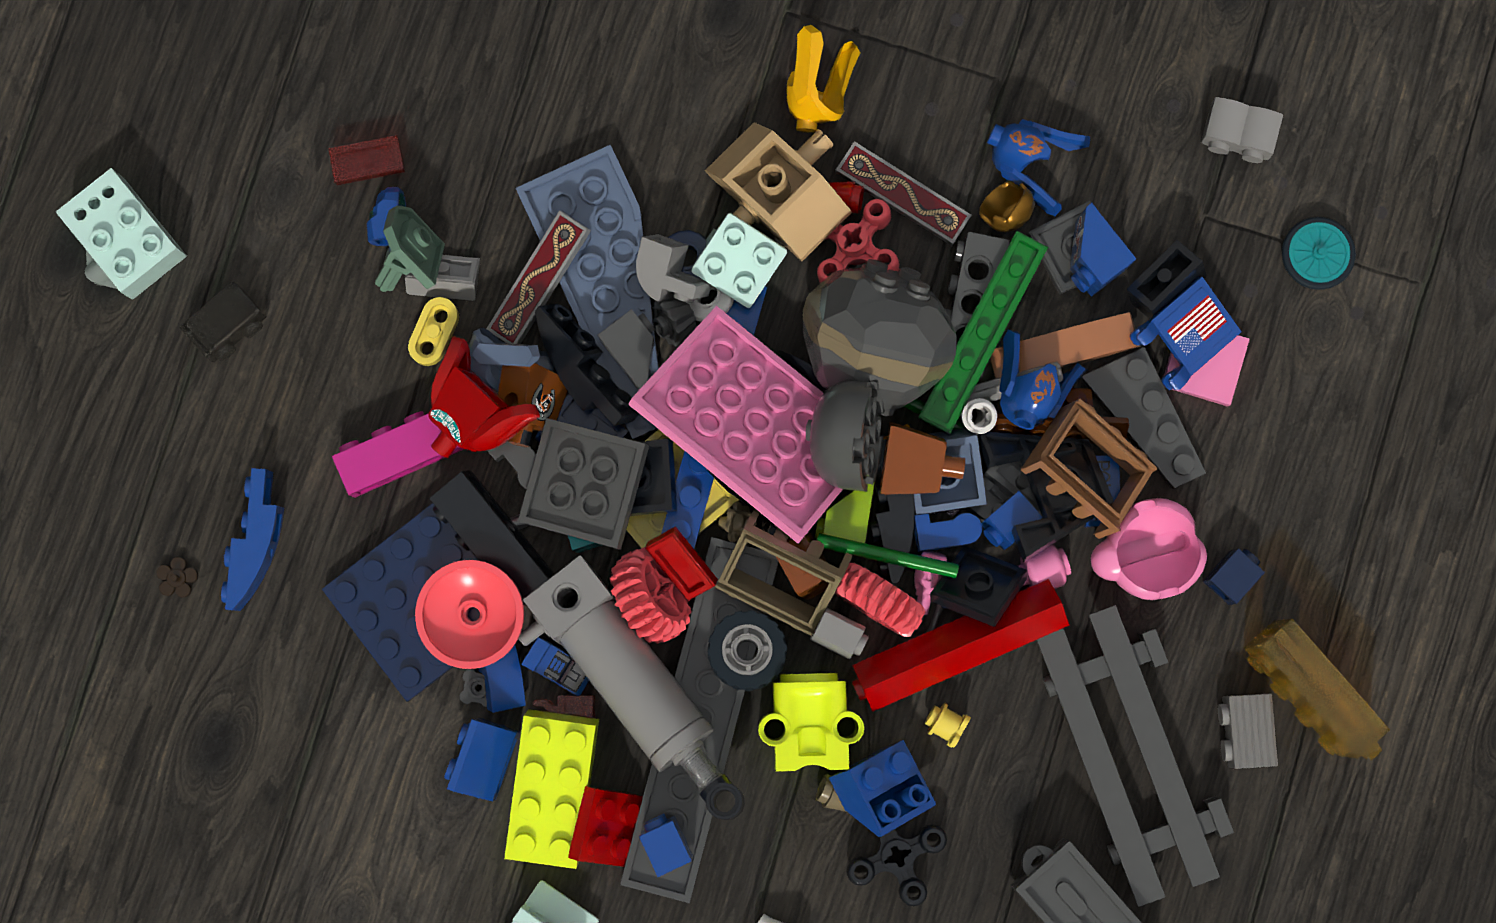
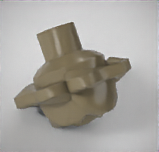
[719,502,756,543]

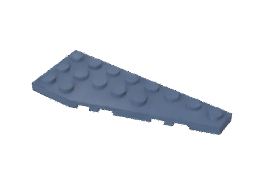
[516,145,658,441]

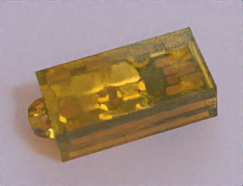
[1244,619,1390,760]

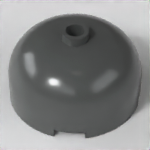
[806,380,885,492]

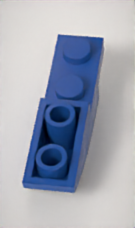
[221,468,284,611]

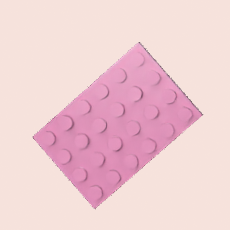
[628,306,843,544]

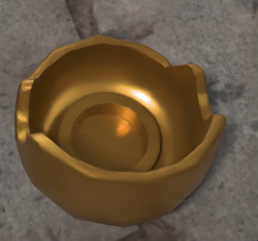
[979,181,1035,232]

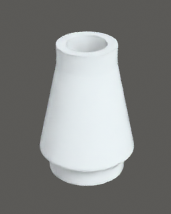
[960,398,997,434]

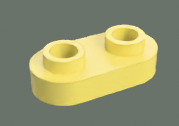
[408,297,459,366]

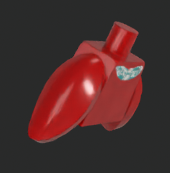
[429,336,541,458]

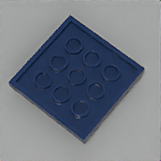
[322,503,480,702]

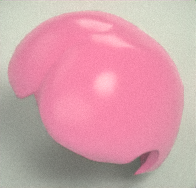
[1091,498,1207,600]

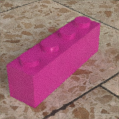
[332,411,464,498]

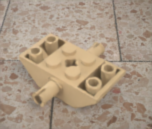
[705,122,852,261]

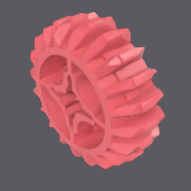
[609,547,692,644]
[835,563,926,637]

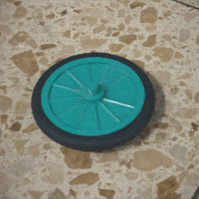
[1282,217,1356,290]

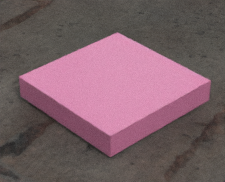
[1162,335,1249,406]

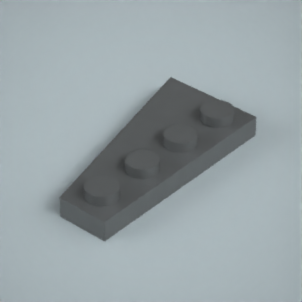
[1080,347,1206,489]

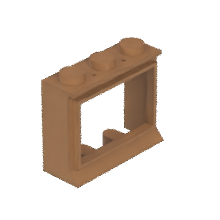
[1021,399,1157,539]

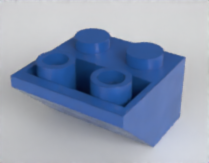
[444,718,520,801]
[829,740,936,837]

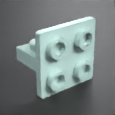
[692,213,787,308]
[512,880,599,923]

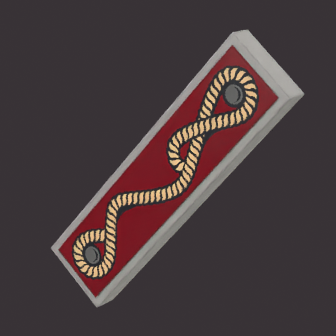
[835,141,972,246]
[486,210,591,344]

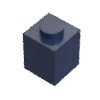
[1203,548,1265,605]

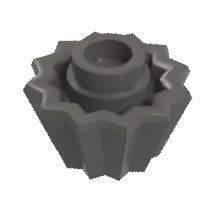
[652,299,697,347]

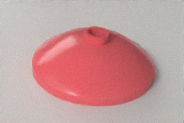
[415,560,524,669]

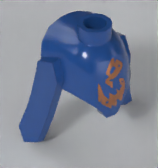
[987,119,1090,216]
[999,330,1087,430]

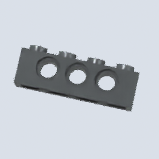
[944,232,1010,381]

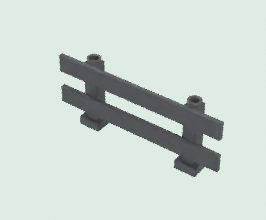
[1037,605,1234,907]

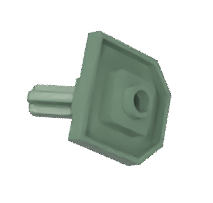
[375,205,445,292]

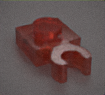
[533,695,595,719]

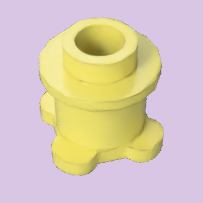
[925,703,971,748]

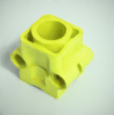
[758,673,864,771]

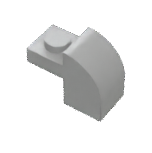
[636,234,711,303]

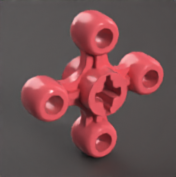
[817,199,899,284]

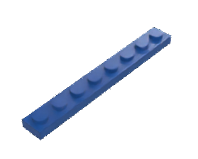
[661,286,767,549]

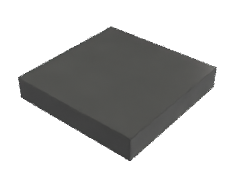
[1027,201,1091,295]

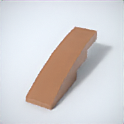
[990,312,1140,378]

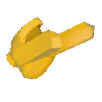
[787,25,860,132]

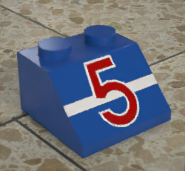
[1070,203,1136,297]

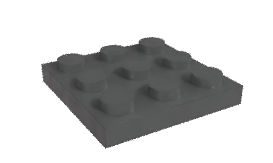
[518,418,649,550]

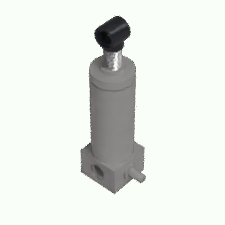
[518,555,745,820]

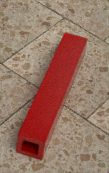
[852,579,1069,711]

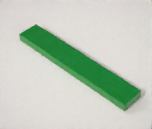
[918,231,1048,435]

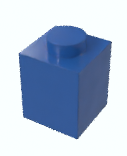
[981,491,1043,550]

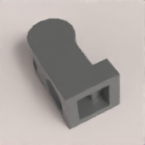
[487,441,536,489]

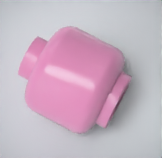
[1019,544,1071,589]

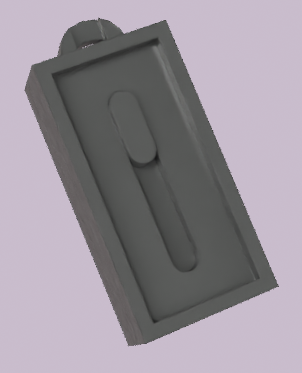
[1010,838,1141,923]

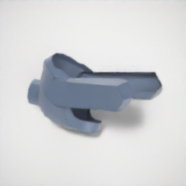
[468,328,557,393]

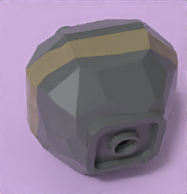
[803,259,956,416]

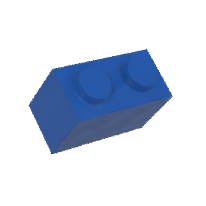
[639,813,693,877]

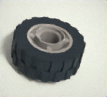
[708,610,787,691]

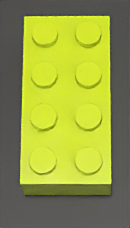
[504,709,599,869]

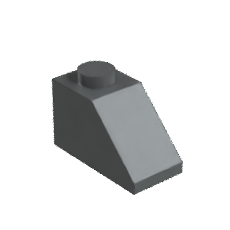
[598,309,655,390]

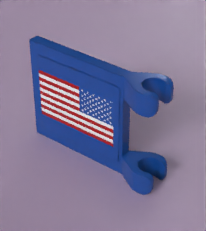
[1129,277,1241,390]

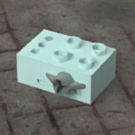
[56,168,187,300]

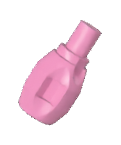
[914,551,947,615]

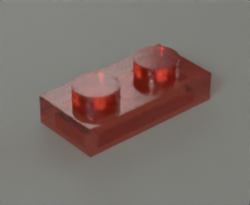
[328,135,405,185]

